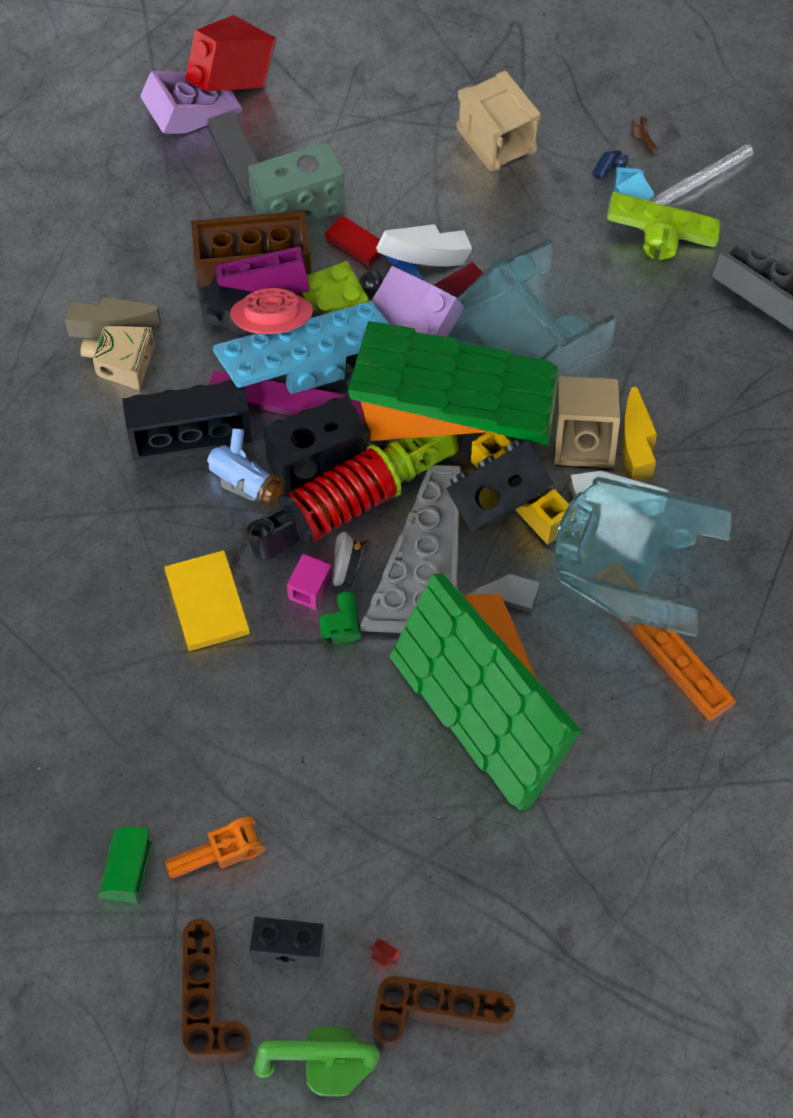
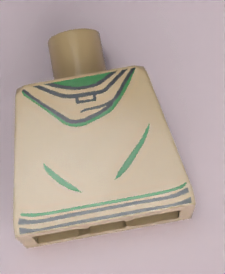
[81,326,155,390]

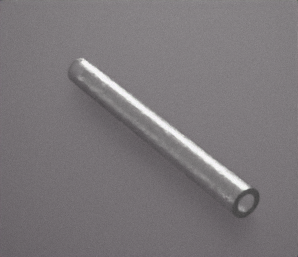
[648,144,754,205]

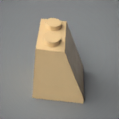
[554,376,620,469]

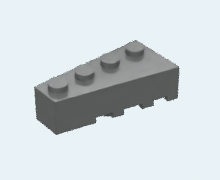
[712,238,793,331]

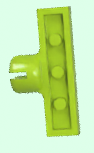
[607,192,721,261]

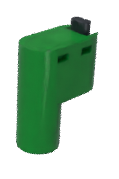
[319,592,361,647]

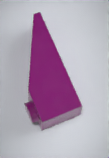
[216,246,310,295]

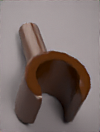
[631,116,658,153]

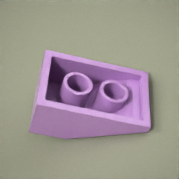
[140,71,242,134]
[371,266,465,337]

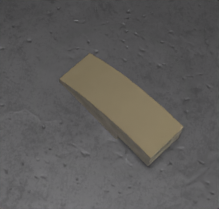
[64,296,161,338]

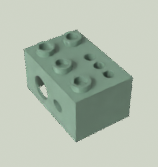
[248,141,345,223]

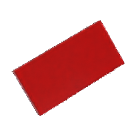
[325,215,381,267]

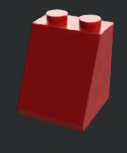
[185,15,276,91]

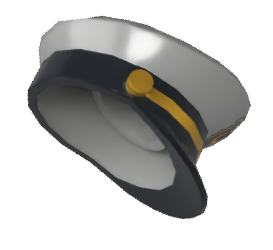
[332,531,370,587]

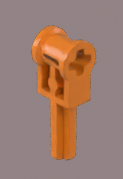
[165,816,266,878]

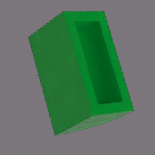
[98,826,153,904]

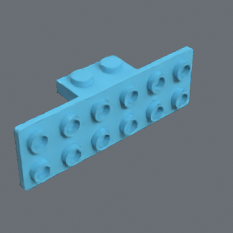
[213,302,389,394]

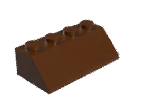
[191,211,311,287]

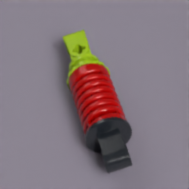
[246,435,459,560]

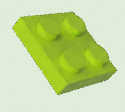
[299,261,370,314]

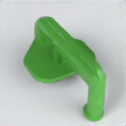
[254,1026,380,1097]

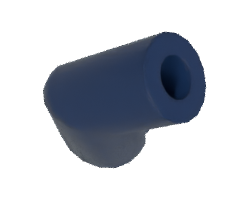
[591,150,629,180]

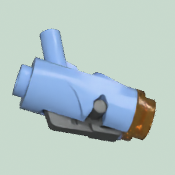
[207,428,283,504]

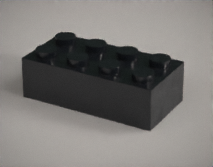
[122,380,252,461]

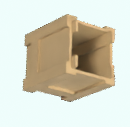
[457,70,541,172]

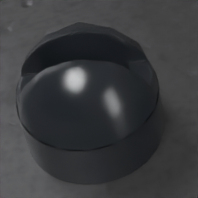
[359,270,383,295]

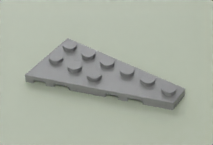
[360,465,460,633]

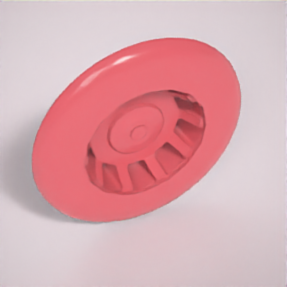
[230,288,313,334]

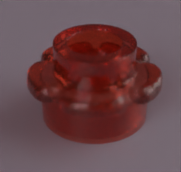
[368,938,401,968]

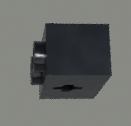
[249,916,325,970]

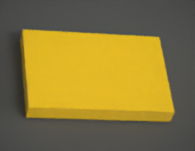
[164,550,250,651]

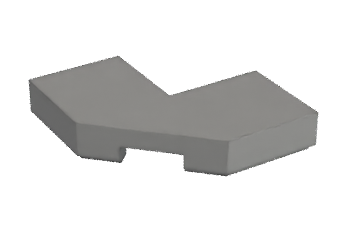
[470,574,540,614]

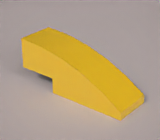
[621,386,657,481]

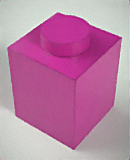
[287,554,332,610]

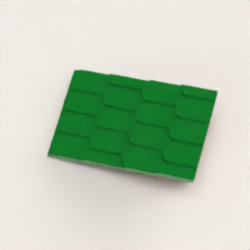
[348,321,559,446]
[389,574,582,810]

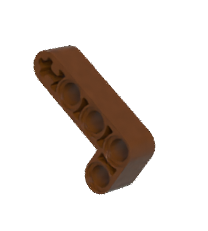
[182,919,252,1063]
[373,976,515,1051]

